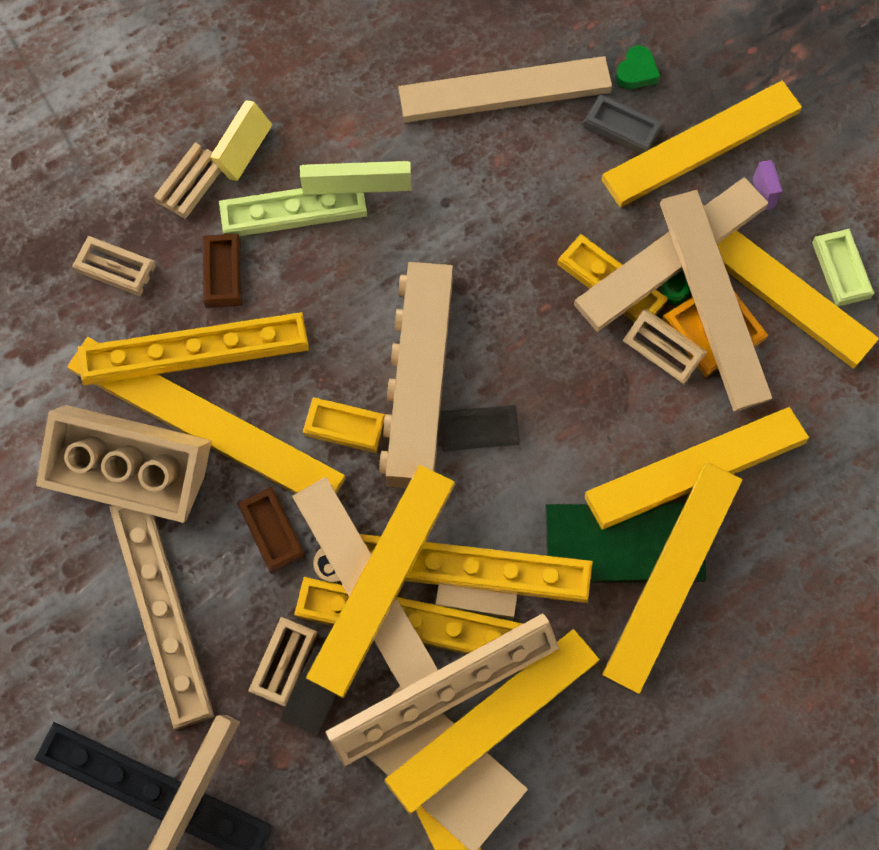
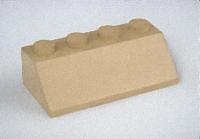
[36,405,212,523]

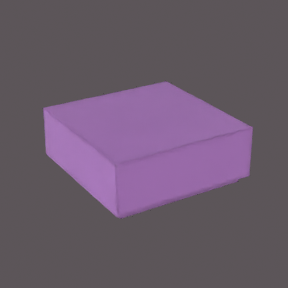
[752,160,783,211]

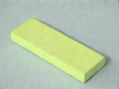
[300,161,412,195]

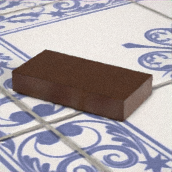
[203,234,242,308]
[237,486,306,574]

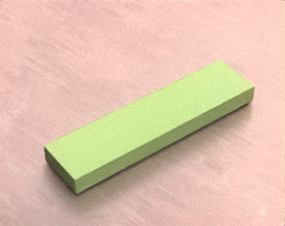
[219,188,367,236]

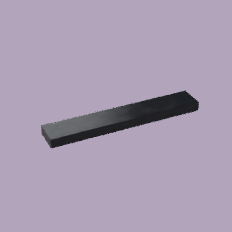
[34,722,273,850]

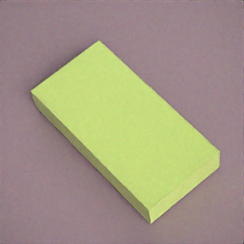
[812,228,874,307]

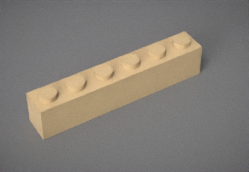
[379,262,453,488]

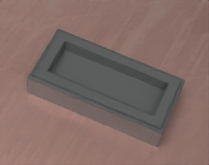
[583,94,663,154]

